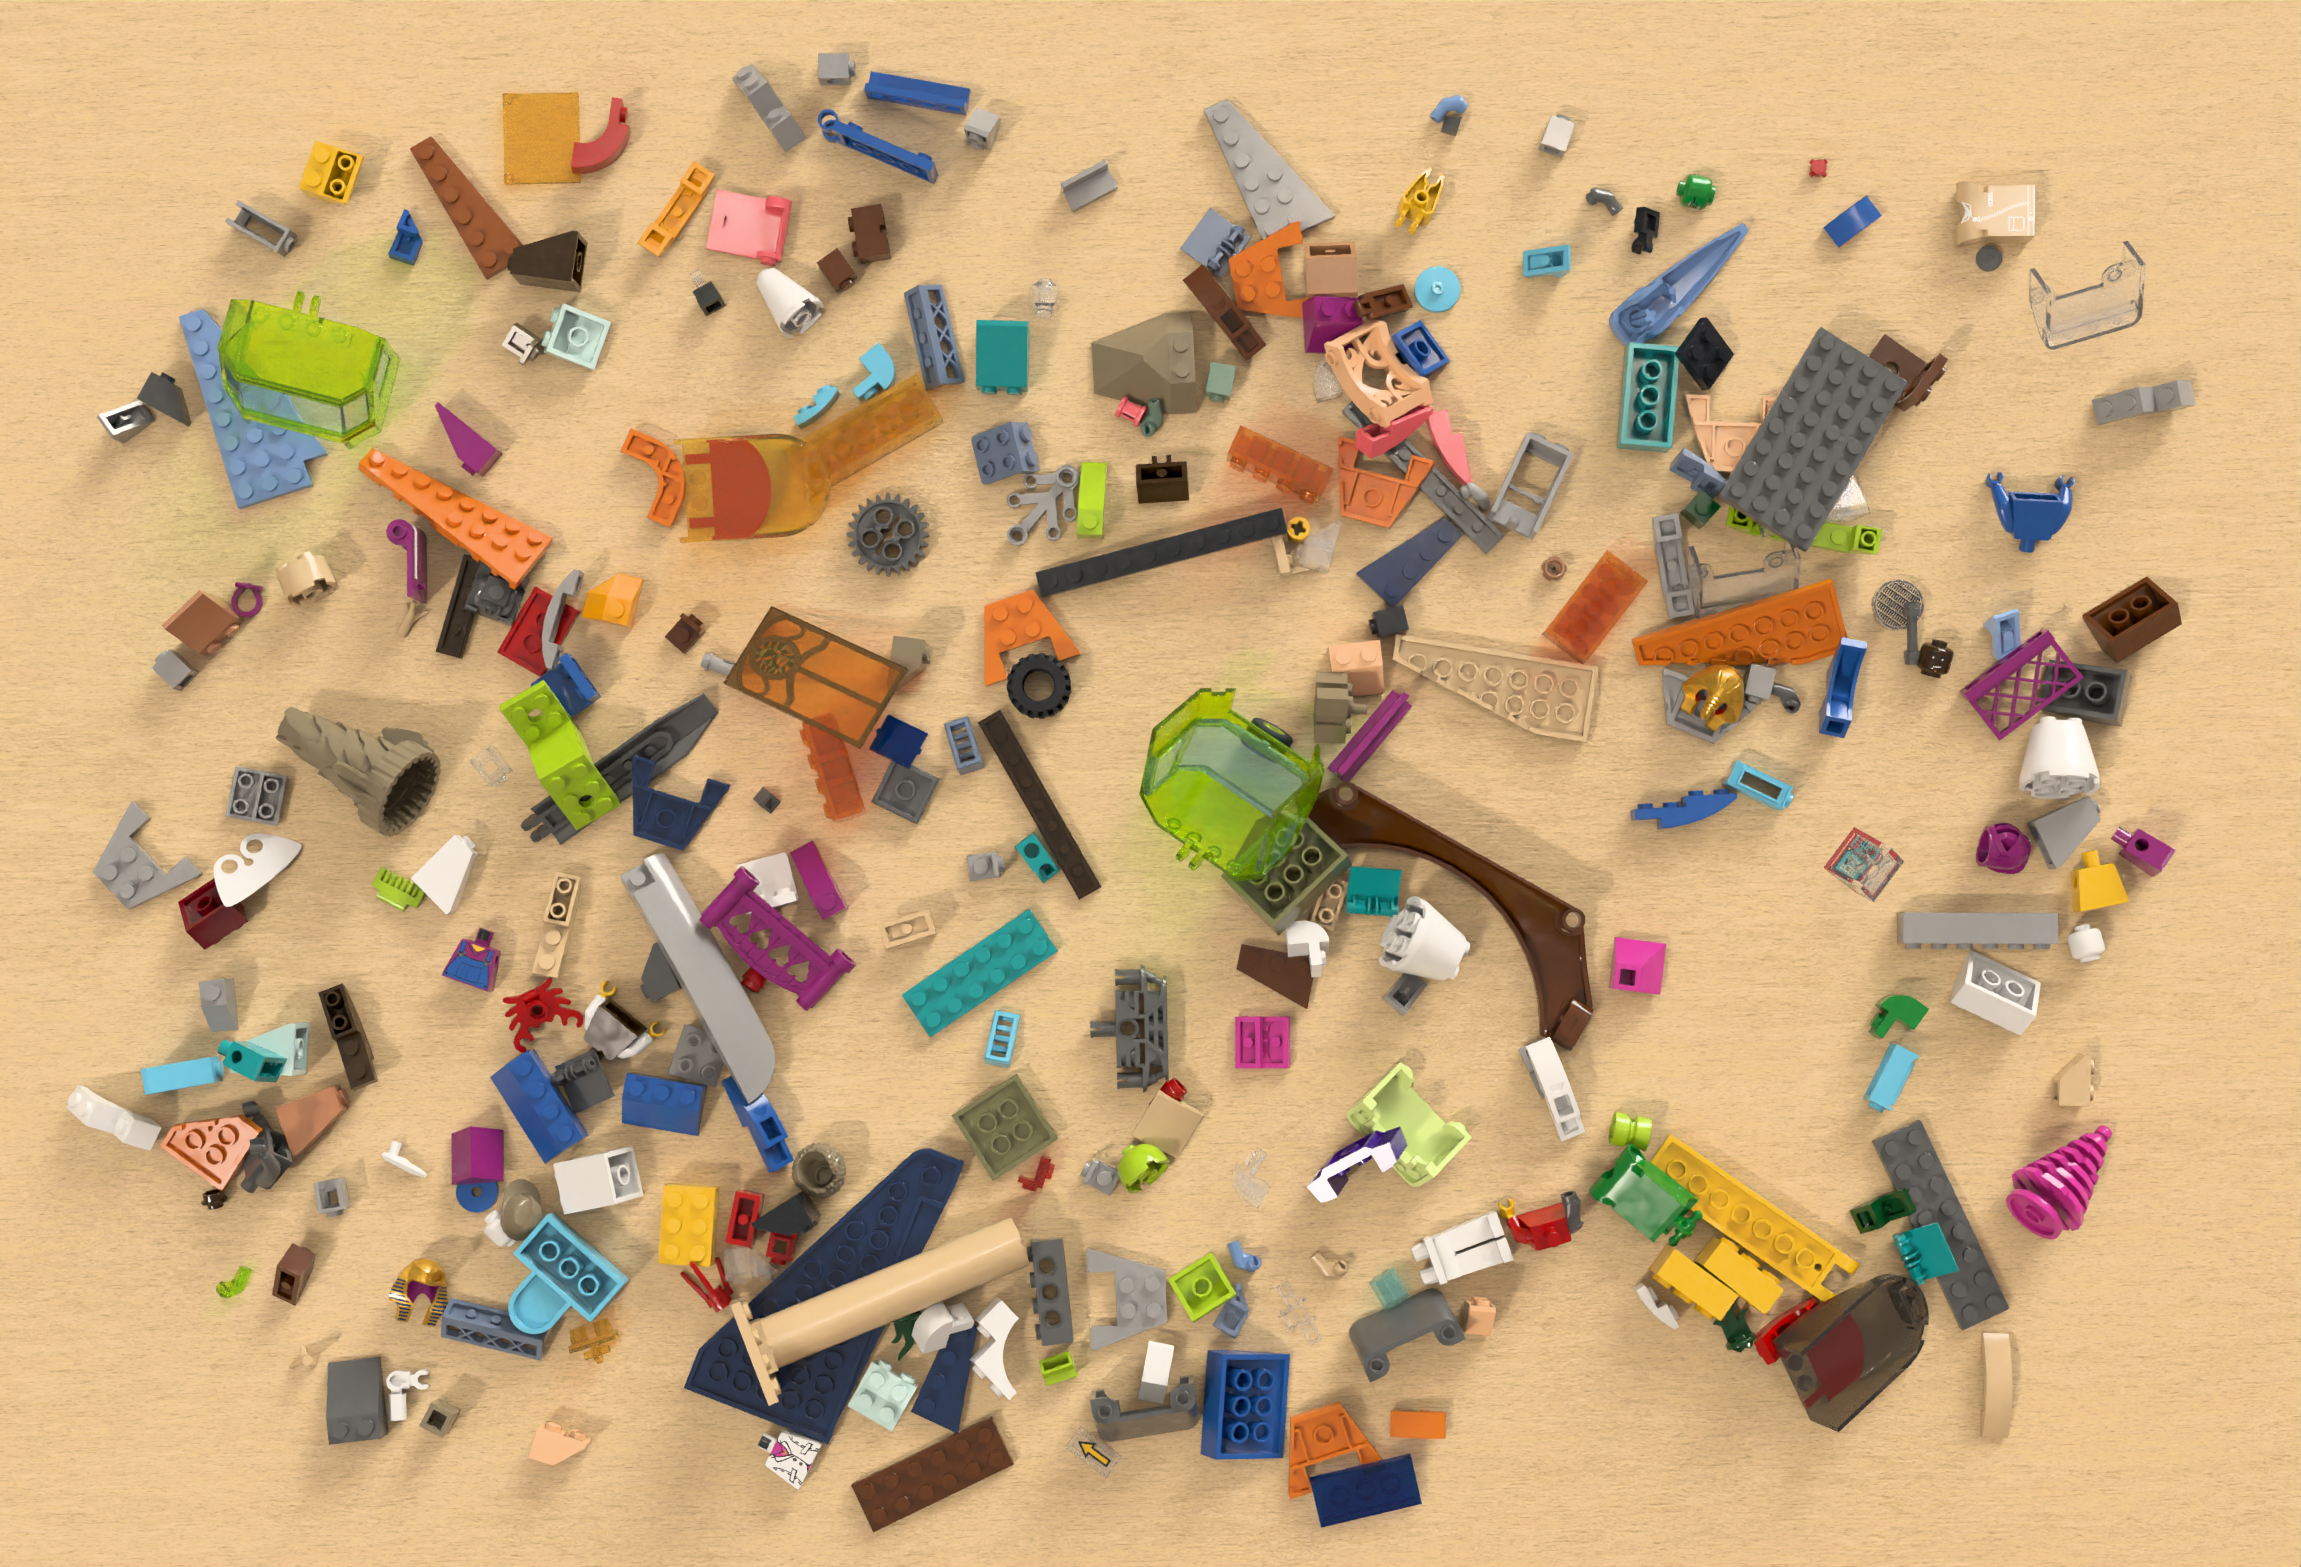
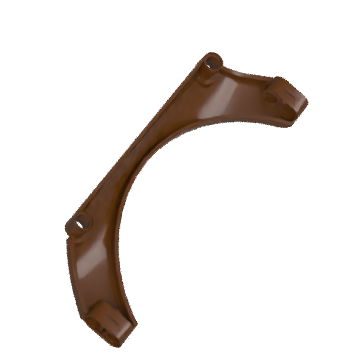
[1233,781,1594,1051]

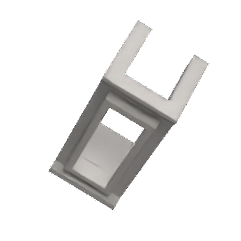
[225,200,297,257]

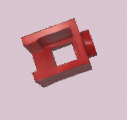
[765,1232,798,1265]

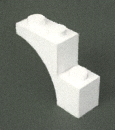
[67,1085,162,1151]
[969,1297,1019,1400]

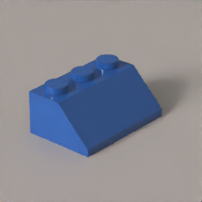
[622,1072,707,1136]

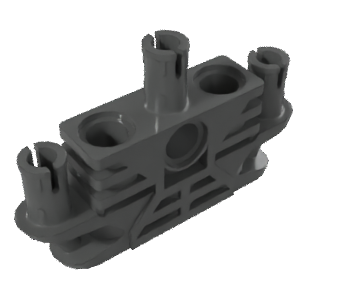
[1090,964,1169,1093]

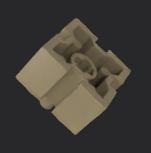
[1313,672,1367,744]

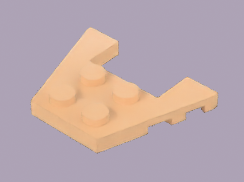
[1685,394,1777,473]

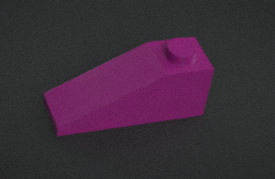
[435,402,502,477]
[790,841,848,920]

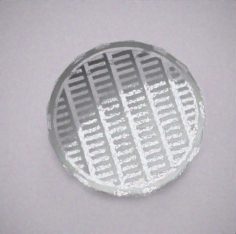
[1872,580,1924,631]

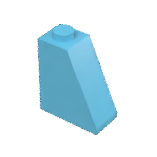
[141,1056,224,1095]

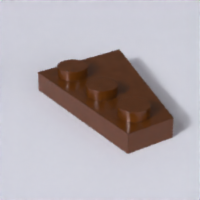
[1236,944,1313,1009]

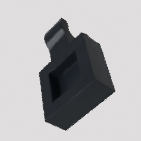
[1631,207,1660,255]

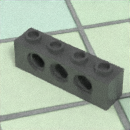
[1027,1236,1074,1346]

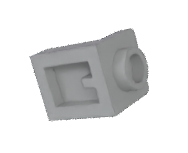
[967,851,1005,881]
[1080,1158,1119,1196]

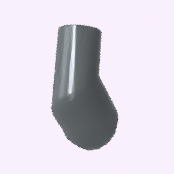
[1586,187,1623,216]
[1771,682,1800,714]

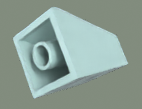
[230,1022,310,1076]

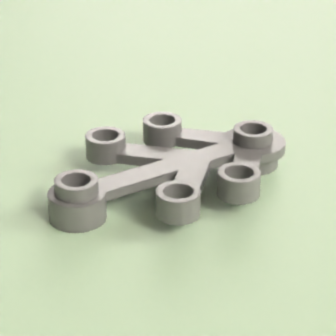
[1007,465,1080,546]

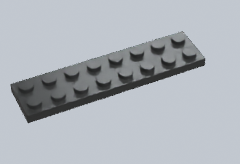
[1872,1120,2010,1330]

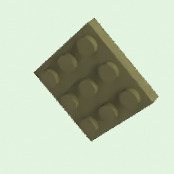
[951,1074,1058,1180]

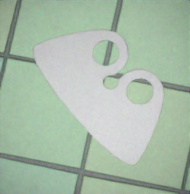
[214,833,302,907]

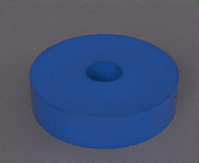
[456,1182,499,1213]

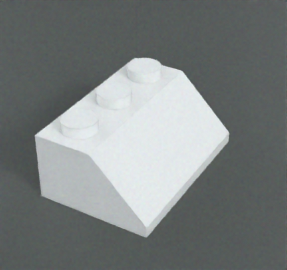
[1950,950,2041,1036]

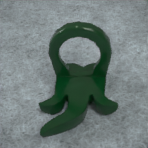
[1713,1299,1756,1352]
[891,1311,922,1361]

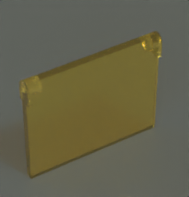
[502,92,581,185]

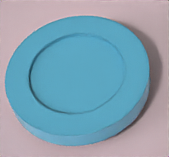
[1414,266,1460,313]

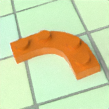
[621,428,686,529]

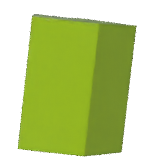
[1039,1351,1077,1386]

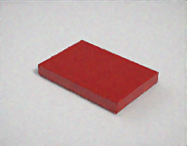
[497,586,580,677]

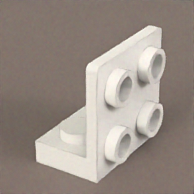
[737,852,800,915]

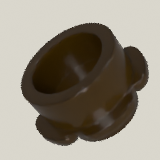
[201,1189,227,1210]

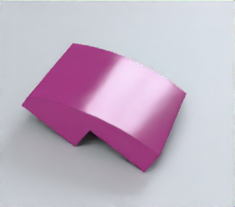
[1235,1016,1290,1068]

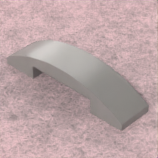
[1652,513,1695,618]
[542,569,584,671]

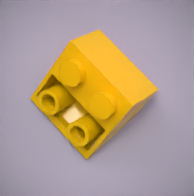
[298,140,364,205]

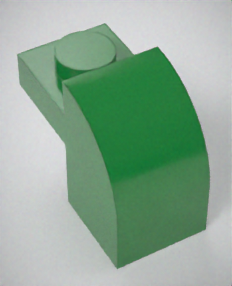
[1868,995,1929,1039]

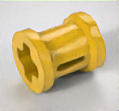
[1287,517,1310,543]

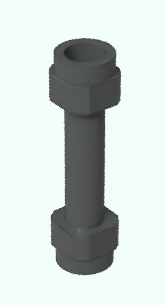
[1903,602,1921,665]

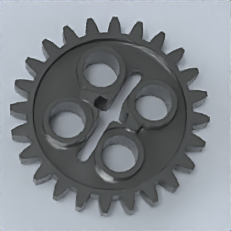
[847,493,930,577]

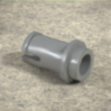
[701,652,735,677]

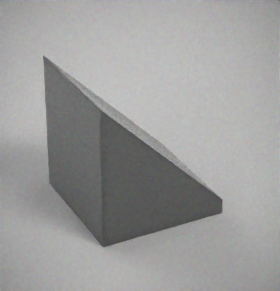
[1441,117,1462,136]
[753,787,781,814]

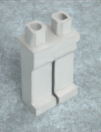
[1411,1210,1514,1285]

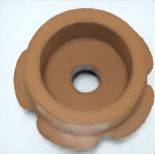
[1541,556,1566,581]

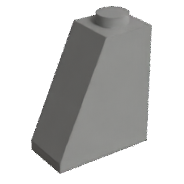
[2027,796,2101,869]

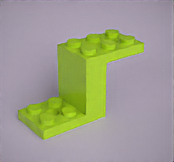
[499,680,621,830]

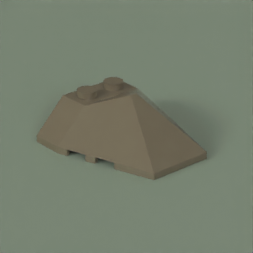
[1092,312,1197,414]

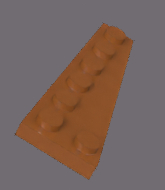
[410,136,523,280]

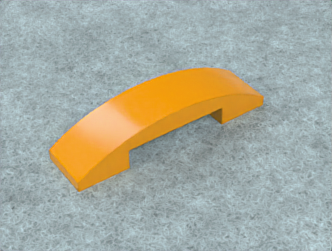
[637,161,715,257]

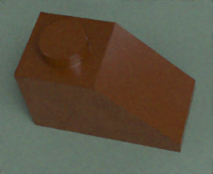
[272,1243,316,1305]

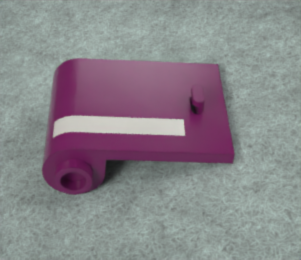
[386,519,428,603]

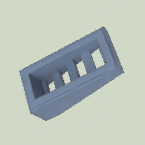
[944,716,985,775]

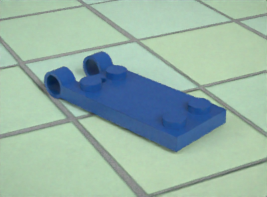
[818,109,938,184]

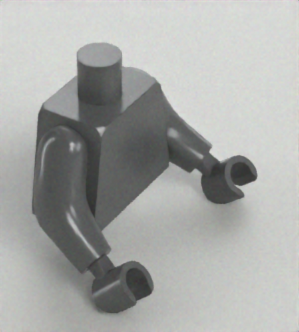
[241,1101,292,1193]

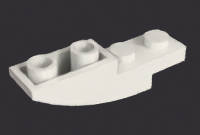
[1526,1037,1585,1142]

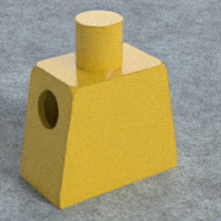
[2071,850,2129,912]

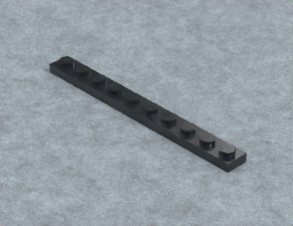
[1035,508,1289,598]

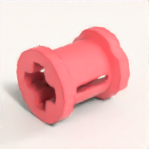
[1115,396,1148,427]

